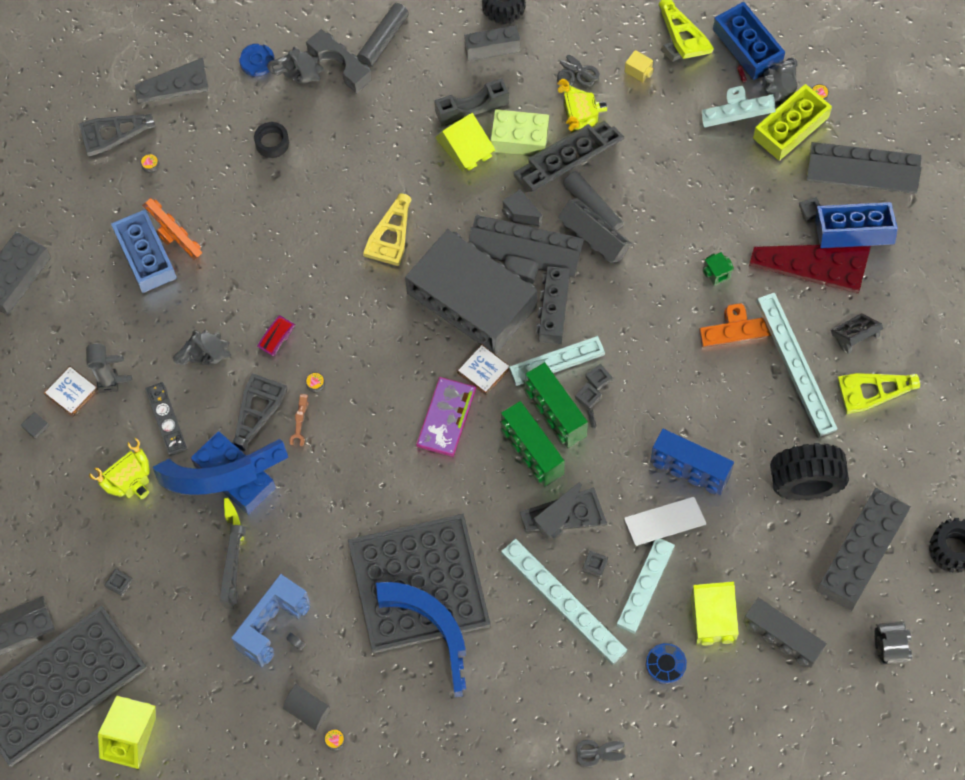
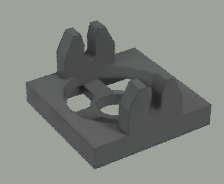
[831,313,884,354]

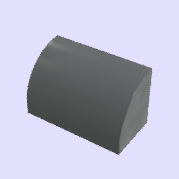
[283,684,331,731]

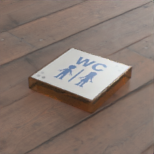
[457,344,510,395]
[44,366,98,417]

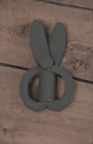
[560,55,600,87]
[576,740,626,767]

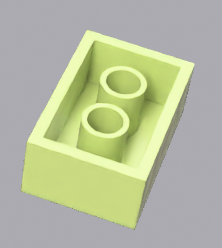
[491,109,549,156]

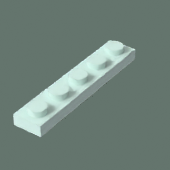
[509,336,605,386]
[617,539,675,634]

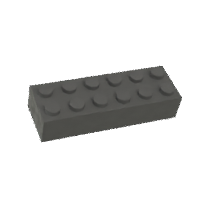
[816,487,911,611]

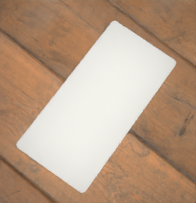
[625,497,706,545]

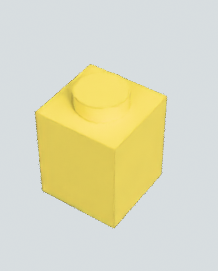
[625,50,654,83]

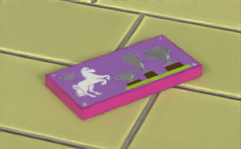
[417,377,476,457]

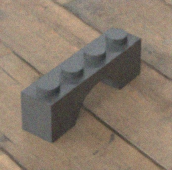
[306,29,372,94]
[435,78,509,126]

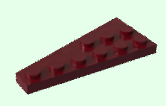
[749,244,871,294]

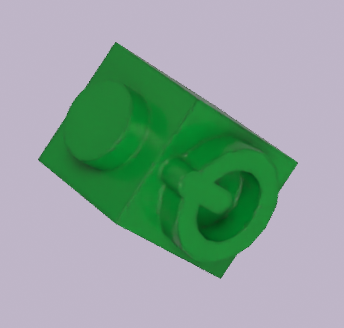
[703,252,734,286]

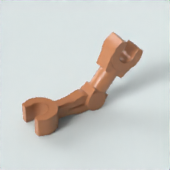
[289,394,309,446]

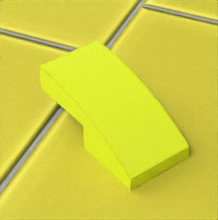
[224,498,244,541]

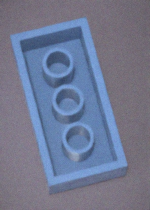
[111,209,177,293]

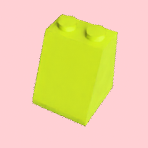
[435,113,495,171]
[690,582,738,646]
[98,696,156,769]

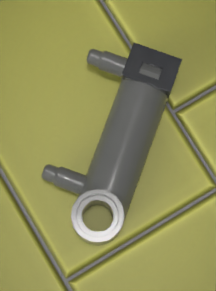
[86,344,132,393]

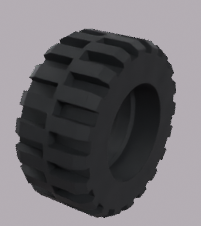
[770,443,849,500]

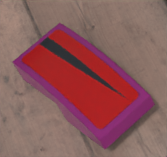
[257,315,296,356]

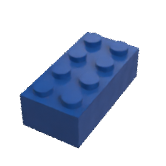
[713,1,785,80]
[815,202,898,248]
[650,429,734,495]
[191,431,276,515]

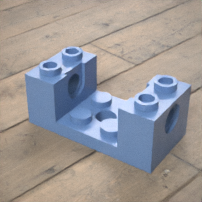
[231,574,310,667]

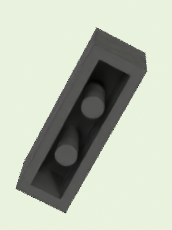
[464,25,520,61]

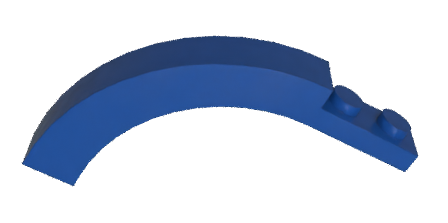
[152,439,289,495]
[376,582,466,697]

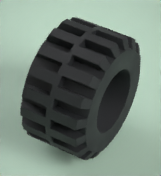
[482,0,526,24]
[929,518,965,573]

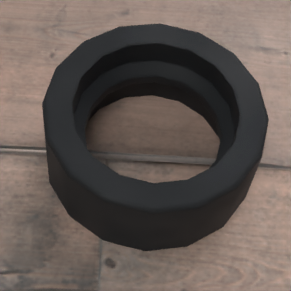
[254,122,289,158]

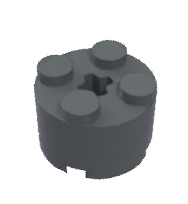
[874,621,912,665]

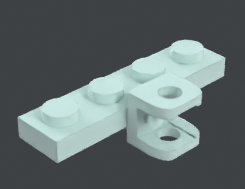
[702,86,776,128]

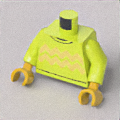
[557,79,607,132]
[89,438,150,499]

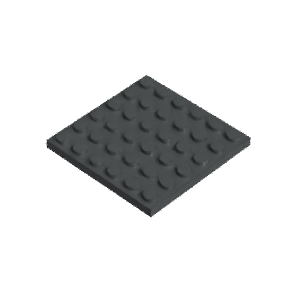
[348,513,491,654]

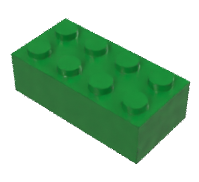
[524,362,588,448]
[500,401,565,487]

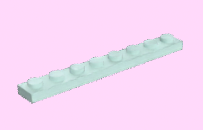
[756,293,837,437]
[501,539,627,665]

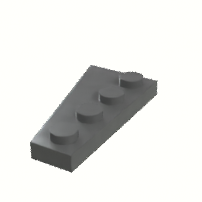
[135,58,209,103]
[520,487,607,532]

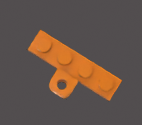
[142,198,203,260]
[699,303,772,347]

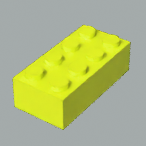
[753,84,832,161]

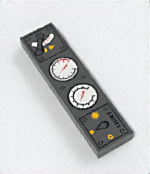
[145,382,188,456]

